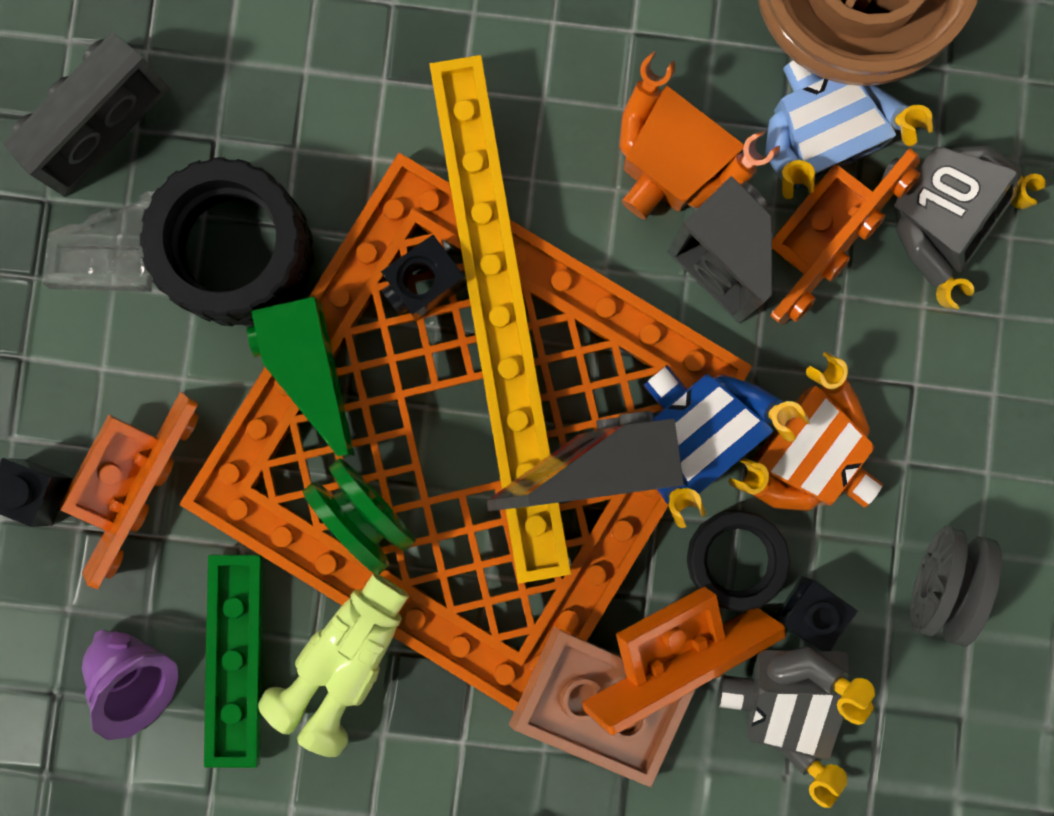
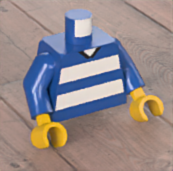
[643,365,810,528]

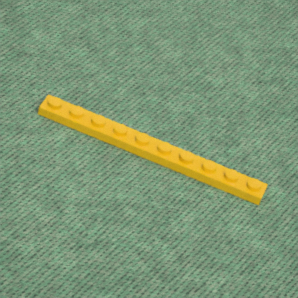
[429,55,571,584]

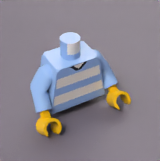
[765,60,934,199]

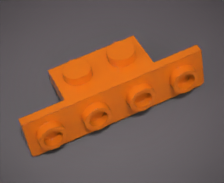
[770,148,921,325]
[59,391,199,590]
[582,587,787,735]

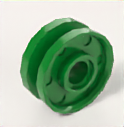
[302,458,416,575]

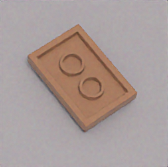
[509,626,695,788]

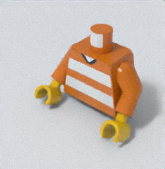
[728,351,883,511]

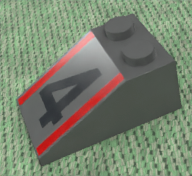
[487,411,684,511]

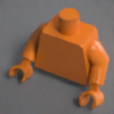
[619,51,780,220]

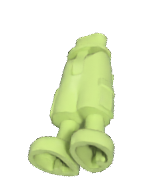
[258,573,409,757]

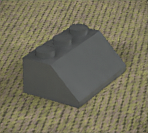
[4,32,170,197]
[667,176,772,323]

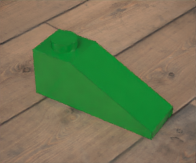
[247,297,355,458]

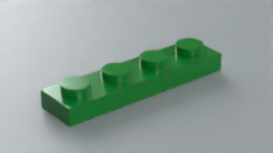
[204,554,264,768]

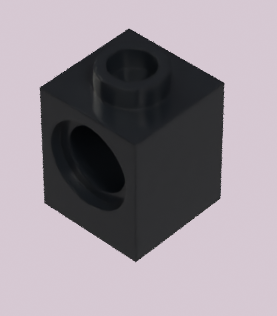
[381,234,467,321]
[773,576,858,651]

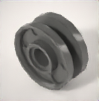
[910,526,1002,647]

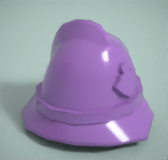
[82,630,179,740]

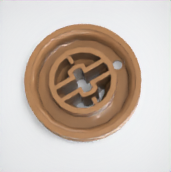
[758,0,977,86]

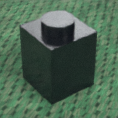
[0,458,72,527]

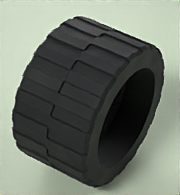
[140,157,314,327]

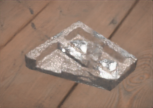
[42,191,154,292]

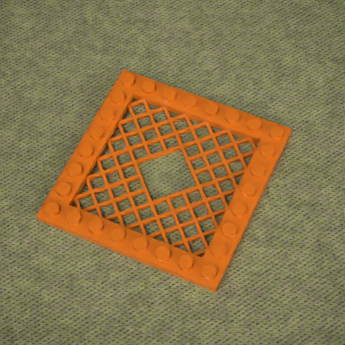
[179,153,753,712]

